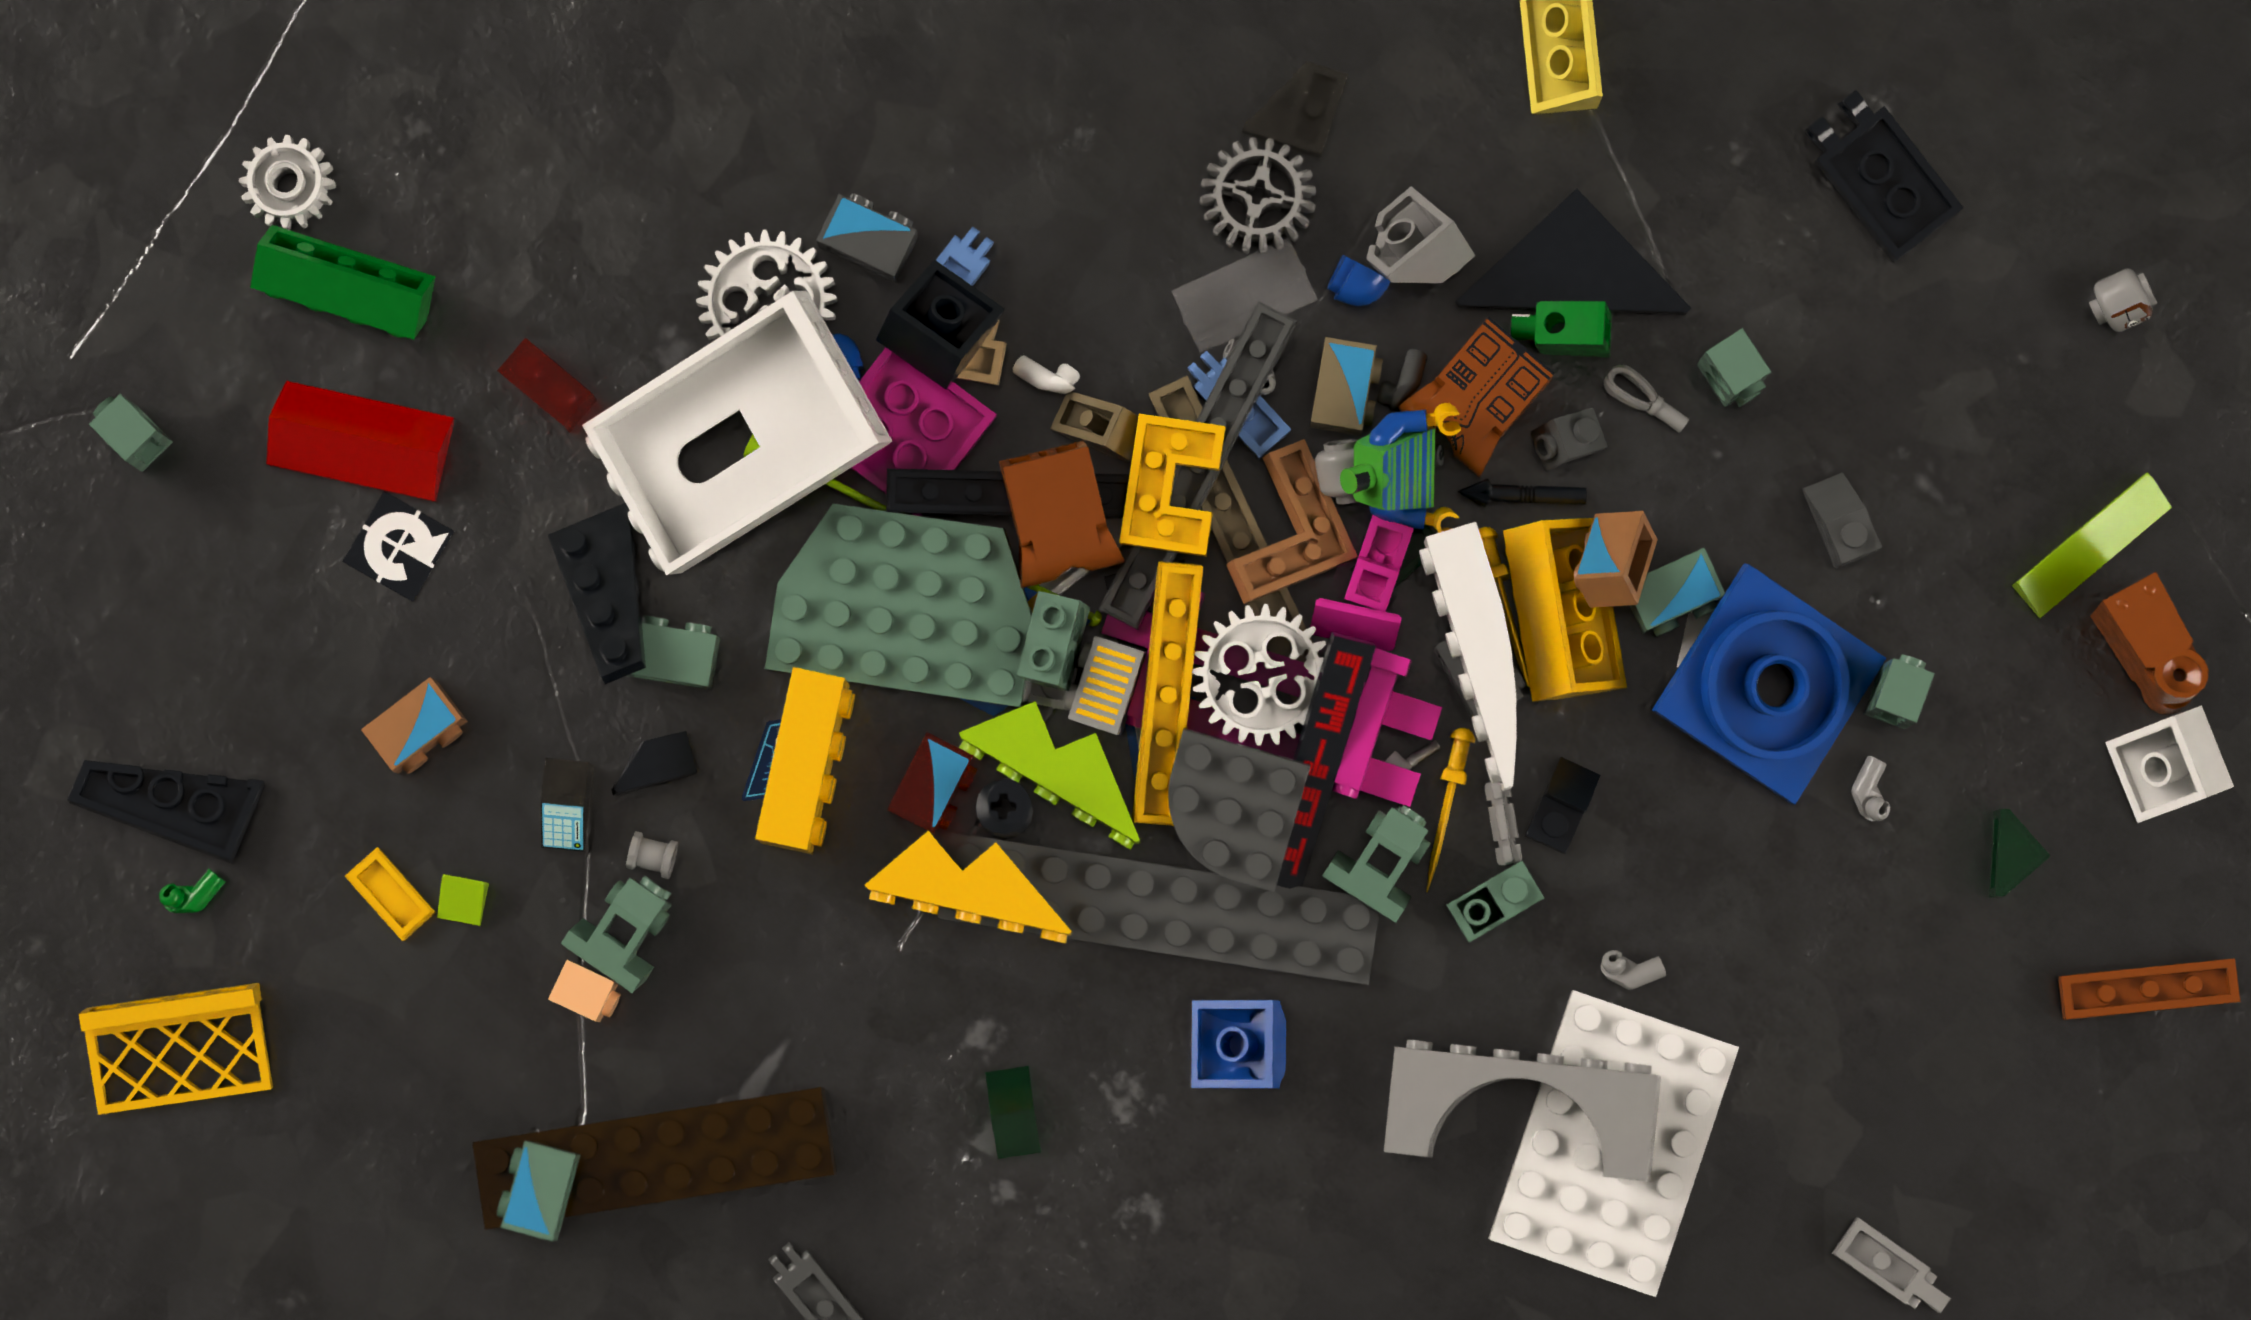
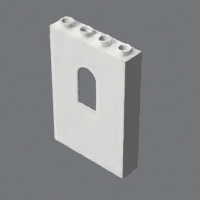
[582,291,893,575]

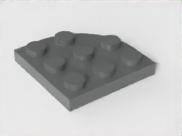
[1168,728,1311,892]

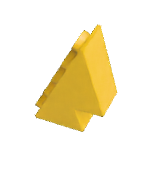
[865,831,1073,944]

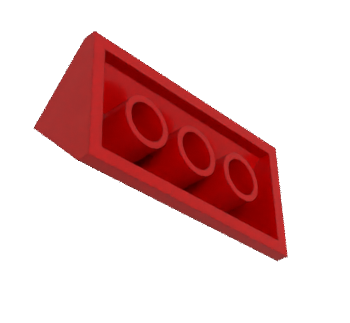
[266,381,455,502]

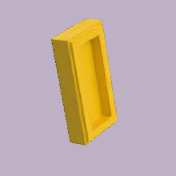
[345,847,436,941]

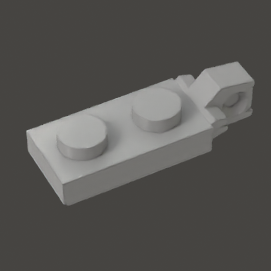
[1832,1217,1951,1313]

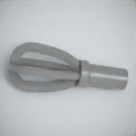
[1604,365,1689,433]

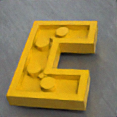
[1119,414,1226,557]

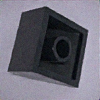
[876,259,1005,389]

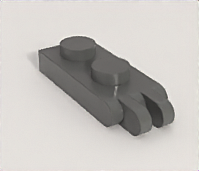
[768,1242,864,1320]

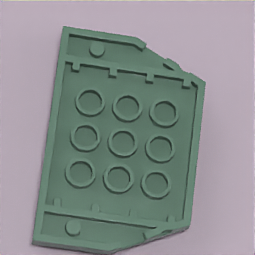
[765,504,1032,707]

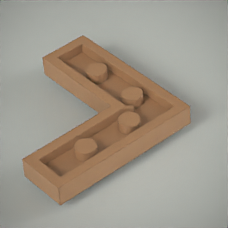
[1226,439,1358,604]

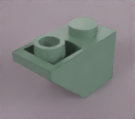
[1446,861,1544,943]

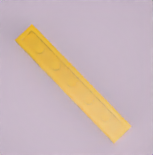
[1132,561,1203,826]

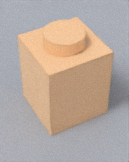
[548,960,621,1022]

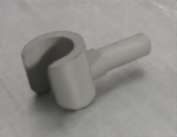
[1385,740,1441,770]

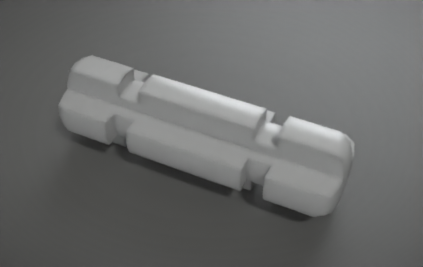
[1484,782,1522,866]

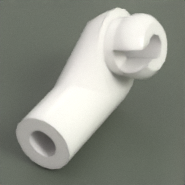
[1013,355,1080,394]

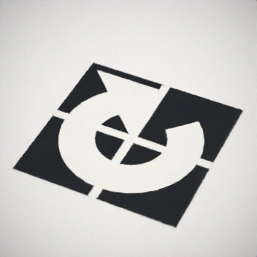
[342,491,454,602]

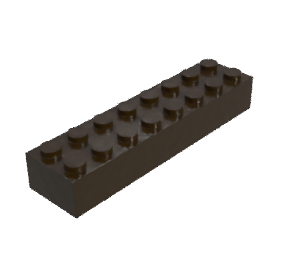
[472,1087,837,1230]

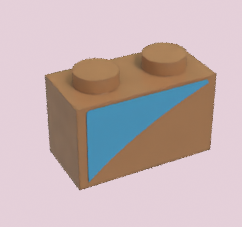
[1574,511,1658,608]
[361,677,468,774]

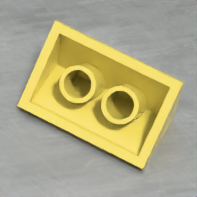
[1520,0,1603,114]

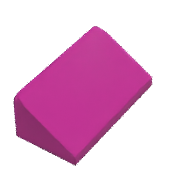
[1310,598,1402,651]

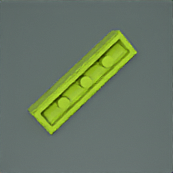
[2011,472,2172,618]

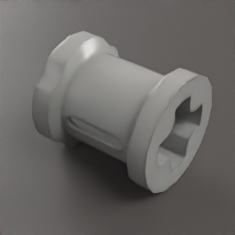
[626,831,678,879]

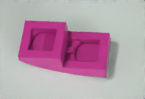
[1344,515,1414,612]

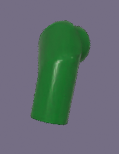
[159,868,226,913]

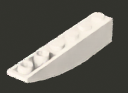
[1419,522,1517,791]

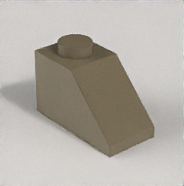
[1050,391,1138,463]

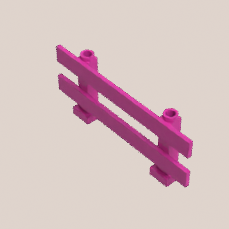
[1101,592,1443,807]

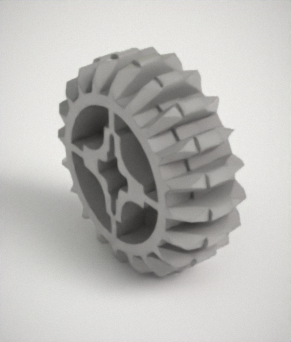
[1200,137,1316,254]

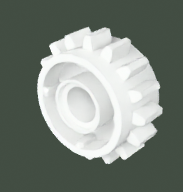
[239,135,336,230]

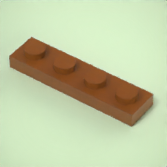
[2058,958,2240,1020]

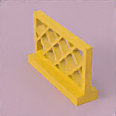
[78,983,273,1115]

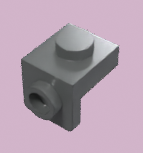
[1531,407,1608,471]

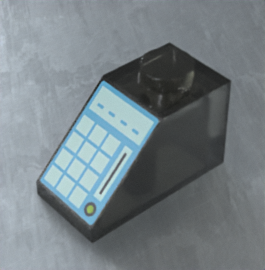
[541,758,594,852]

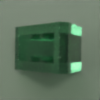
[1989,809,2050,898]
[985,1066,1042,1159]

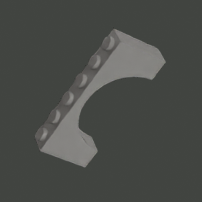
[1384,1040,1661,1182]

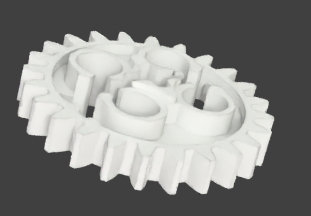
[696,230,837,340]
[1191,604,1326,746]

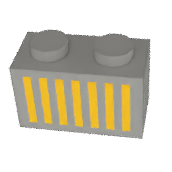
[1064,636,1147,736]

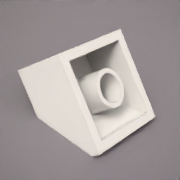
[2105,705,2234,823]

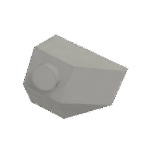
[1366,186,1475,283]

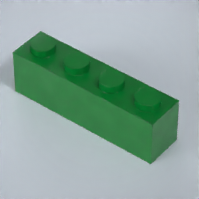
[250,225,436,340]

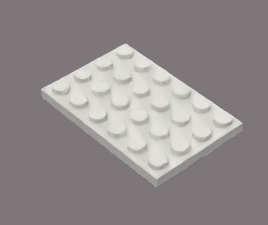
[1488,990,1739,1297]

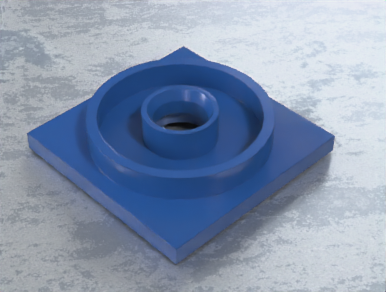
[1652,563,1886,805]

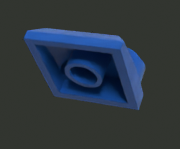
[1191,1000,1286,1089]

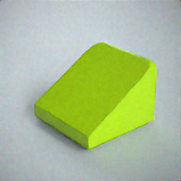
[437,874,489,926]

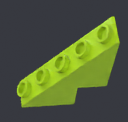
[959,701,1140,850]

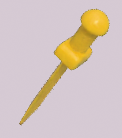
[1479,527,1529,686]
[1426,727,1475,893]

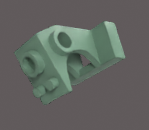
[1322,805,1431,923]
[561,875,672,993]

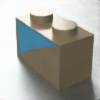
[1310,337,1383,436]

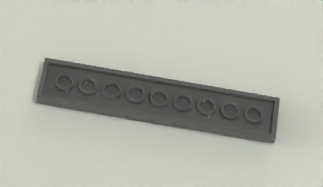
[937,832,1379,986]

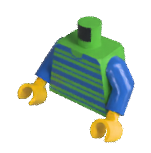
[1340,403,1461,533]

